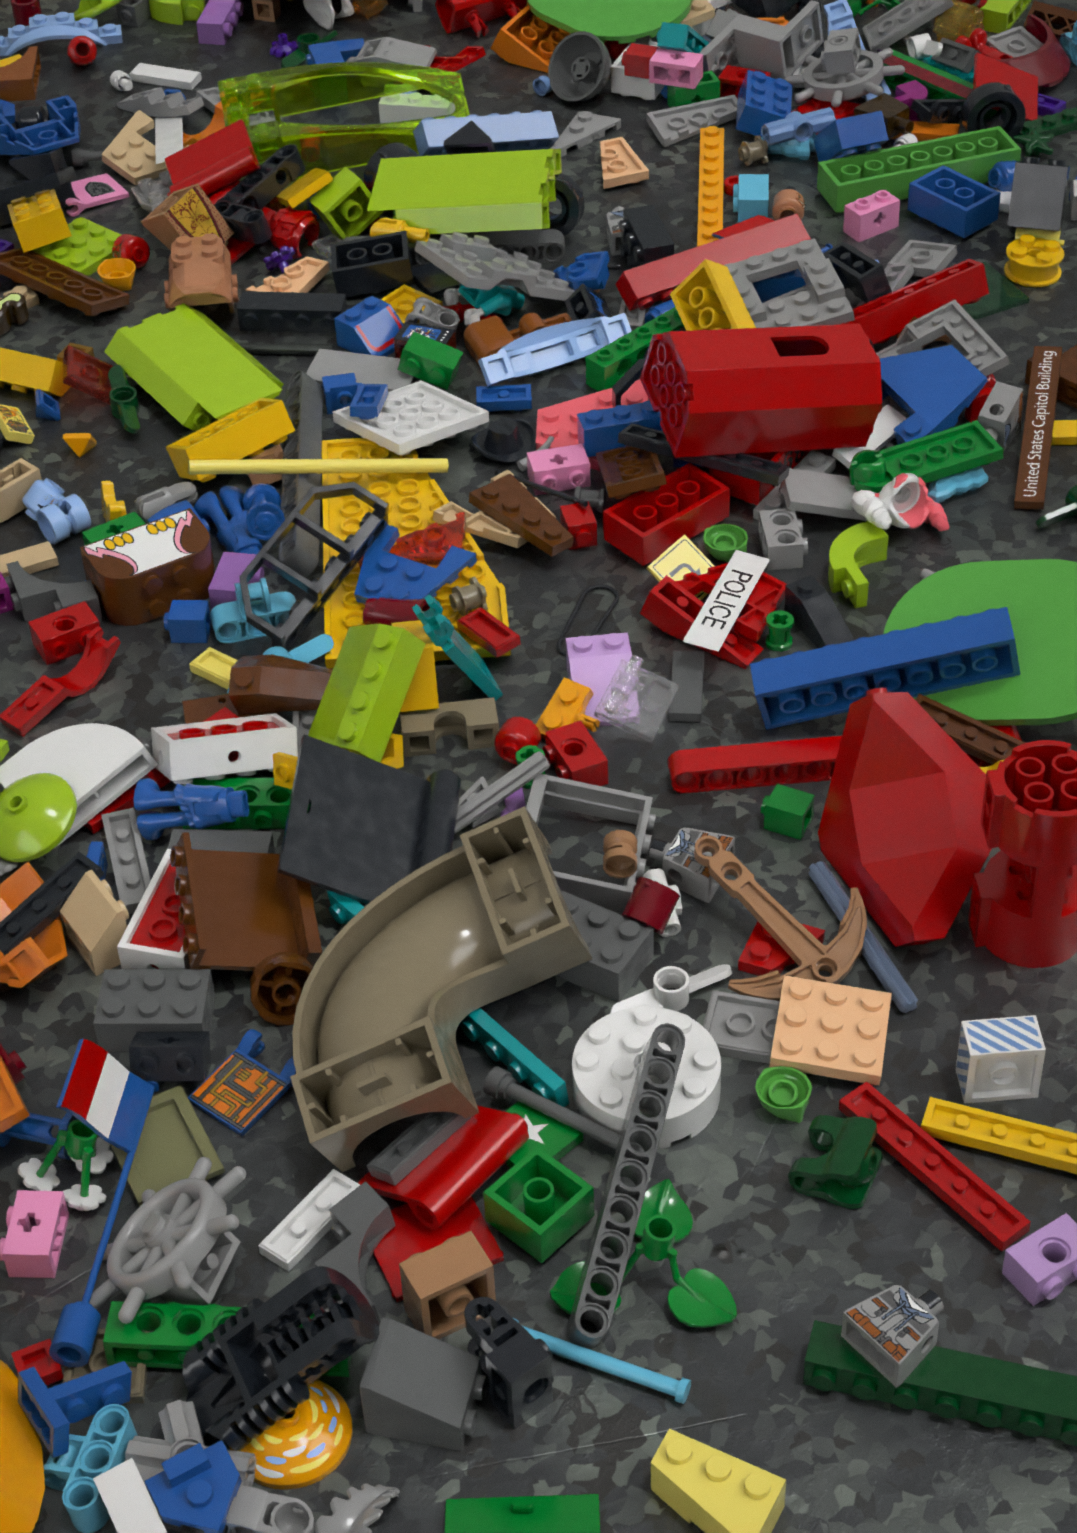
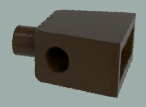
[854,93,914,139]

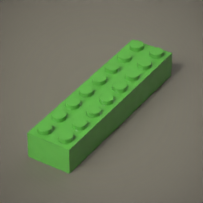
[817,126,1021,213]

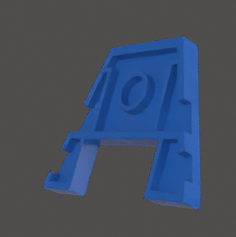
[354,525,477,604]

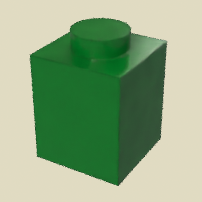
[760,784,815,840]

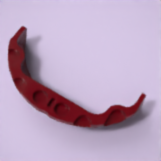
[973,14,1071,87]

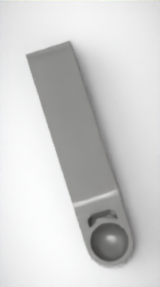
[136,1464,315,1533]

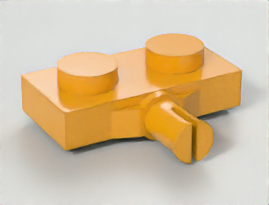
[536,677,600,739]

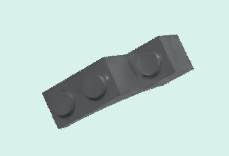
[4,561,103,622]
[314,1181,396,1325]

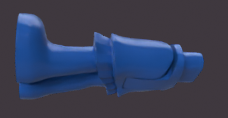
[194,486,263,554]
[134,778,249,840]

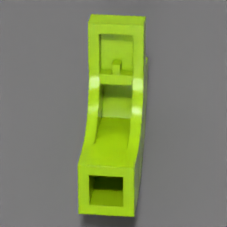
[149,0,206,25]
[828,521,889,609]

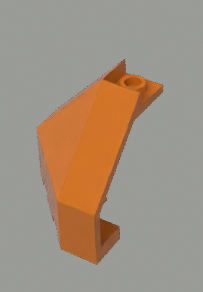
[0,862,68,988]

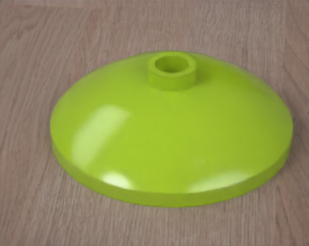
[0,773,77,862]

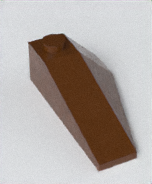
[228,654,333,714]

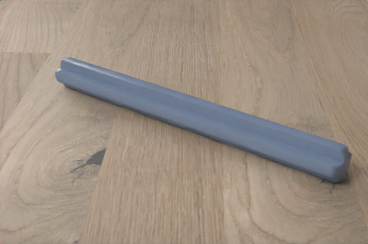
[809,861,918,1013]

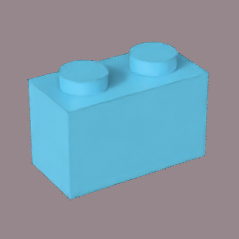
[733,174,769,222]

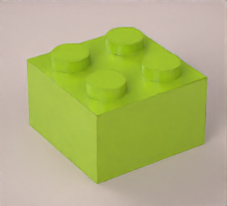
[309,167,384,241]

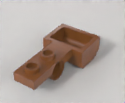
[464,312,572,369]

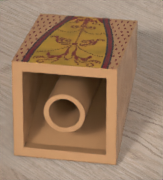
[141,183,234,250]

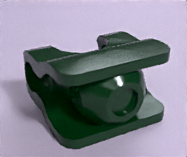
[788,1115,883,1209]

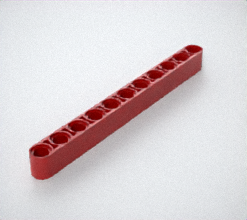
[667,725,1022,793]

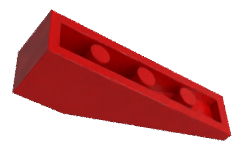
[640,575,764,669]

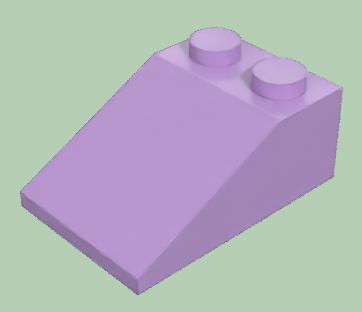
[566,633,640,726]

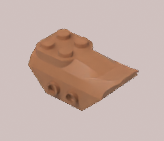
[164,233,239,313]

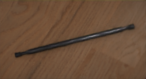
[495,470,588,507]

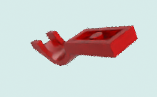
[0,626,121,737]

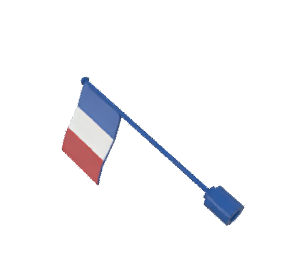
[49,1039,159,1367]

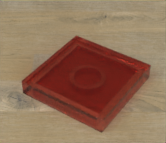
[63,345,113,405]

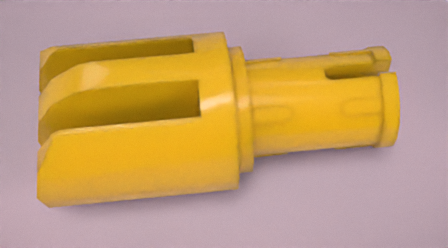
[370,218,430,243]

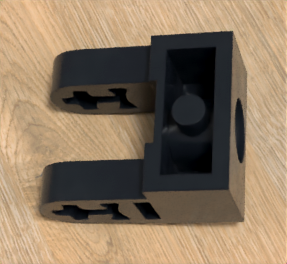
[464,1297,554,1430]

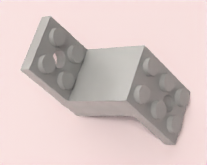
[699,0,824,79]

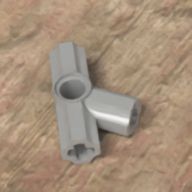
[125,1400,257,1487]

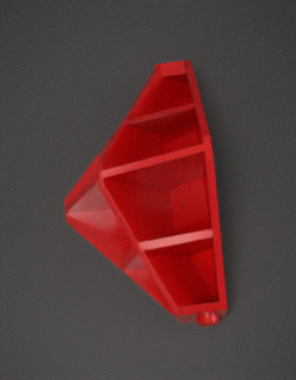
[818,688,992,947]

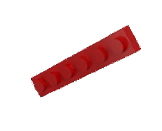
[839,1081,1031,1252]

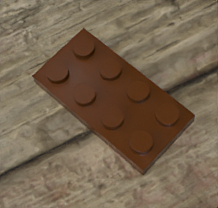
[596,445,667,499]

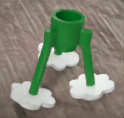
[18,1119,113,1211]

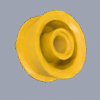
[1004,234,1064,287]

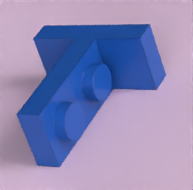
[18,1361,132,1458]

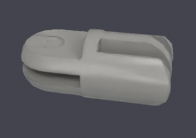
[134,482,198,523]

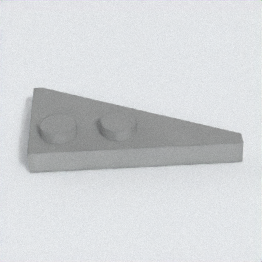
[550,111,621,157]

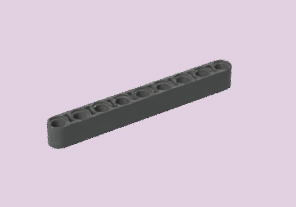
[341,229,565,268]
[567,1023,685,1349]

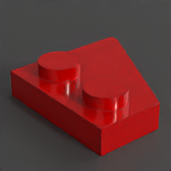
[738,921,825,976]

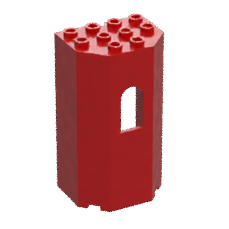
[640,324,882,458]

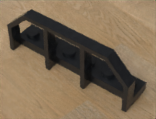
[0,166,76,227]
[239,482,389,651]

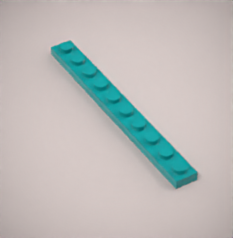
[327,891,569,1107]

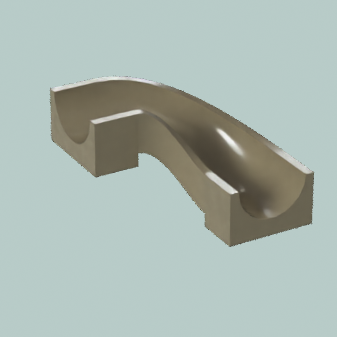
[290,806,593,1172]

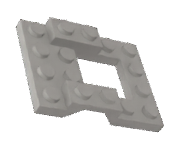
[414,232,575,301]
[724,238,855,328]
[876,300,1009,418]

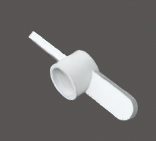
[903,33,943,59]
[610,964,732,1013]

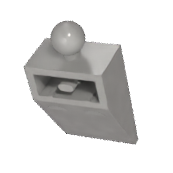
[345,36,437,87]

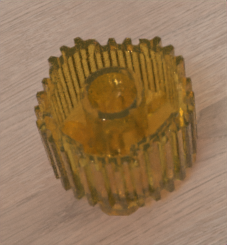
[933,0,984,42]

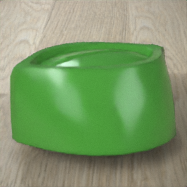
[703,524,748,562]
[755,1066,812,1123]

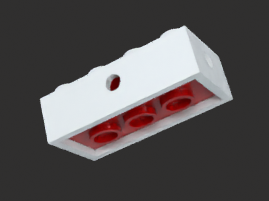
[151,713,298,784]
[117,849,190,969]

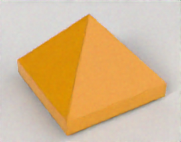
[63,433,97,458]

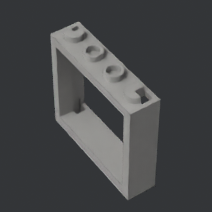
[526,774,656,915]

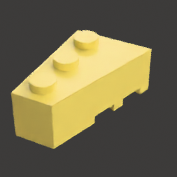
[651,1429,786,1533]

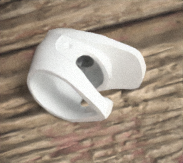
[303,0,354,30]

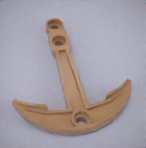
[694,835,867,1001]

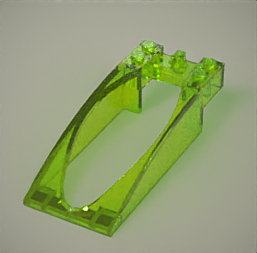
[218,62,470,179]

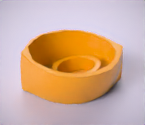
[97,258,136,291]

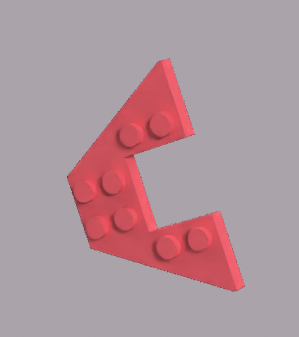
[535,379,649,471]

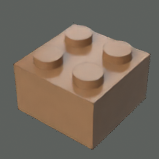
[399,1231,496,1340]

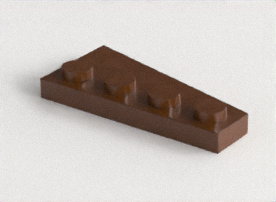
[469,473,573,557]

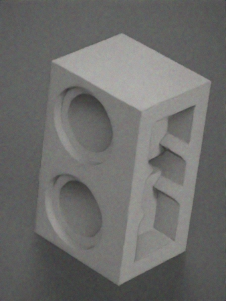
[758,508,808,571]

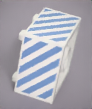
[956,1015,1046,1104]

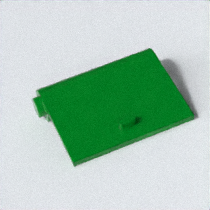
[445,1494,600,1533]

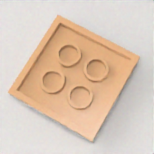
[769,975,892,1086]

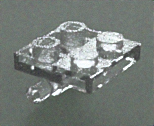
[594,655,680,743]

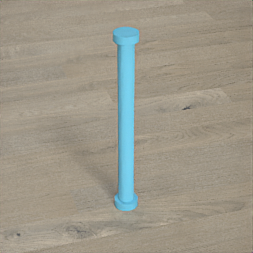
[513,1318,691,1404]

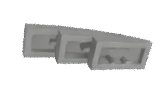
[117,87,204,117]

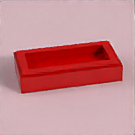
[457,607,521,658]

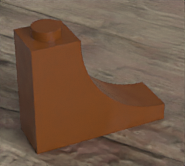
[0,46,41,101]

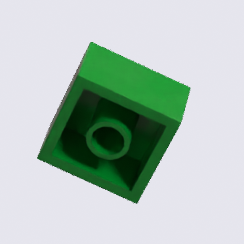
[483,1146,595,1263]

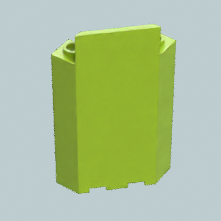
[367,149,562,234]
[104,303,284,431]

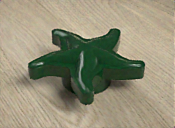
[1013,126,1054,157]

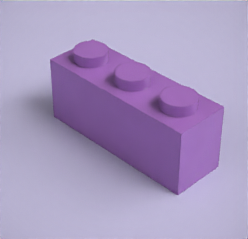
[196,0,244,45]

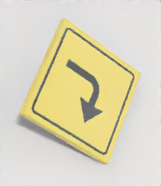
[646,534,714,600]

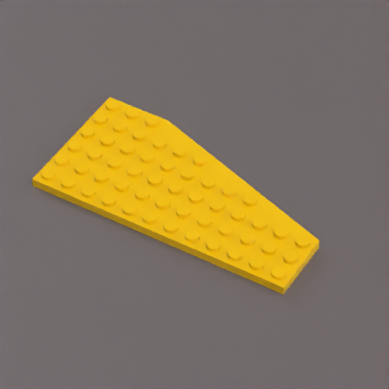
[322,438,511,669]

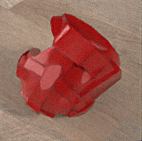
[268,207,320,259]

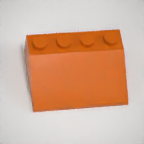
[490,5,571,73]

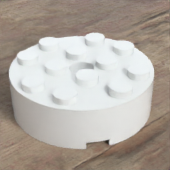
[572,1005,721,1149]

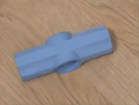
[761,107,836,146]

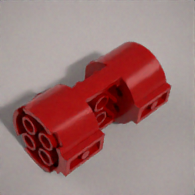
[968,740,1077,968]

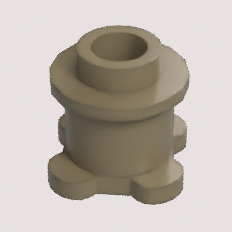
[738,135,768,166]
[449,577,488,616]

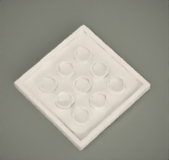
[332,380,489,455]

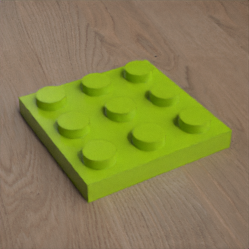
[31,217,121,276]

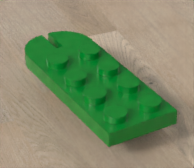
[849,420,1004,493]

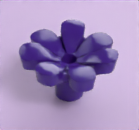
[270,33,298,58]
[263,246,295,274]

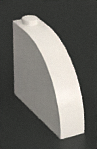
[0,723,158,848]

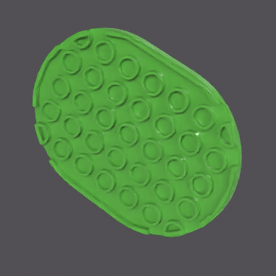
[526,0,694,44]
[883,559,1077,726]

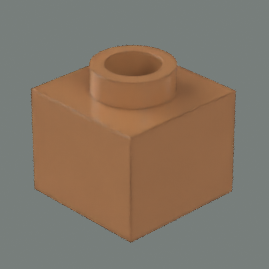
[252,0,281,22]

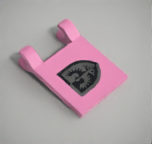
[65,173,129,217]

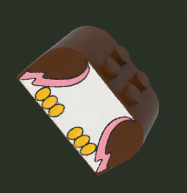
[80,508,215,626]

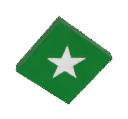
[505,1101,584,1168]

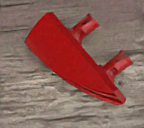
[434,0,527,38]

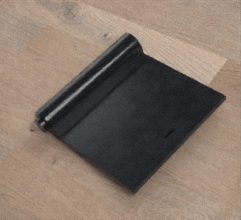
[277,734,461,904]

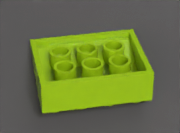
[308,624,426,763]

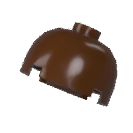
[250,952,314,1025]

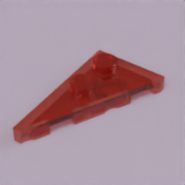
[358,512,466,568]

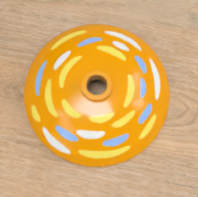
[229,1379,353,1490]

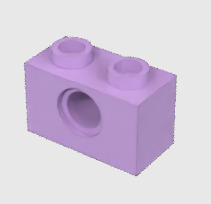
[1002,1213,1077,1306]

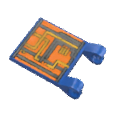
[188,1029,296,1137]

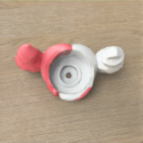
[851,473,950,532]

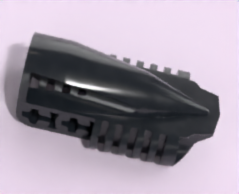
[183,1266,380,1451]

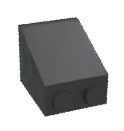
[359,1317,487,1451]

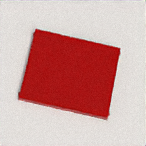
[973,52,1038,121]
[373,1196,504,1303]

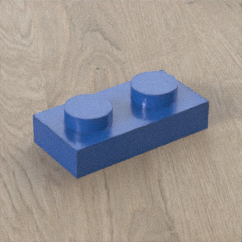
[349,384,388,420]
[476,384,532,412]

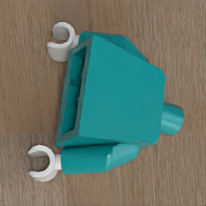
[444,284,525,325]

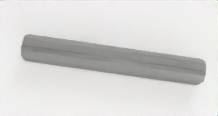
[455,751,550,834]

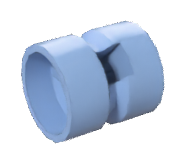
[36,494,91,545]

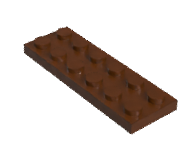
[0,247,130,316]

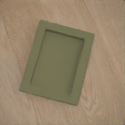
[110,1085,225,1207]

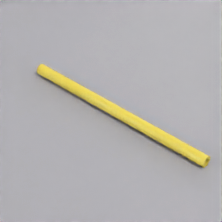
[188,458,449,475]

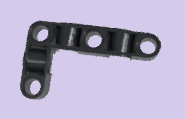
[214,144,306,244]

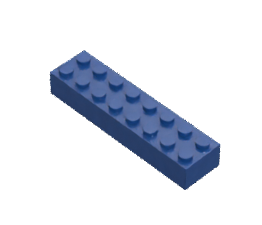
[750,607,1021,730]

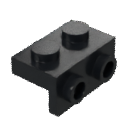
[910,99,965,123]

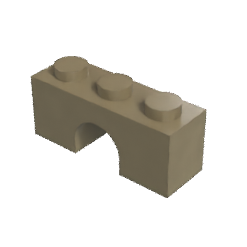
[399,697,499,757]

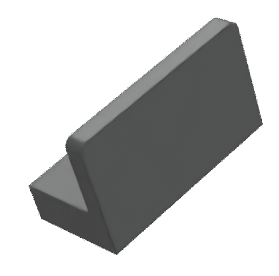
[931,37,981,74]

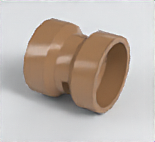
[603,830,637,878]

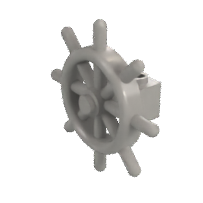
[784,28,905,108]
[89,1157,246,1324]

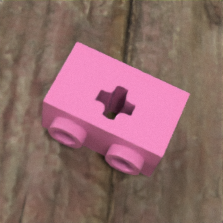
[649,48,703,89]
[843,190,900,242]
[527,444,591,495]
[0,1190,69,1278]

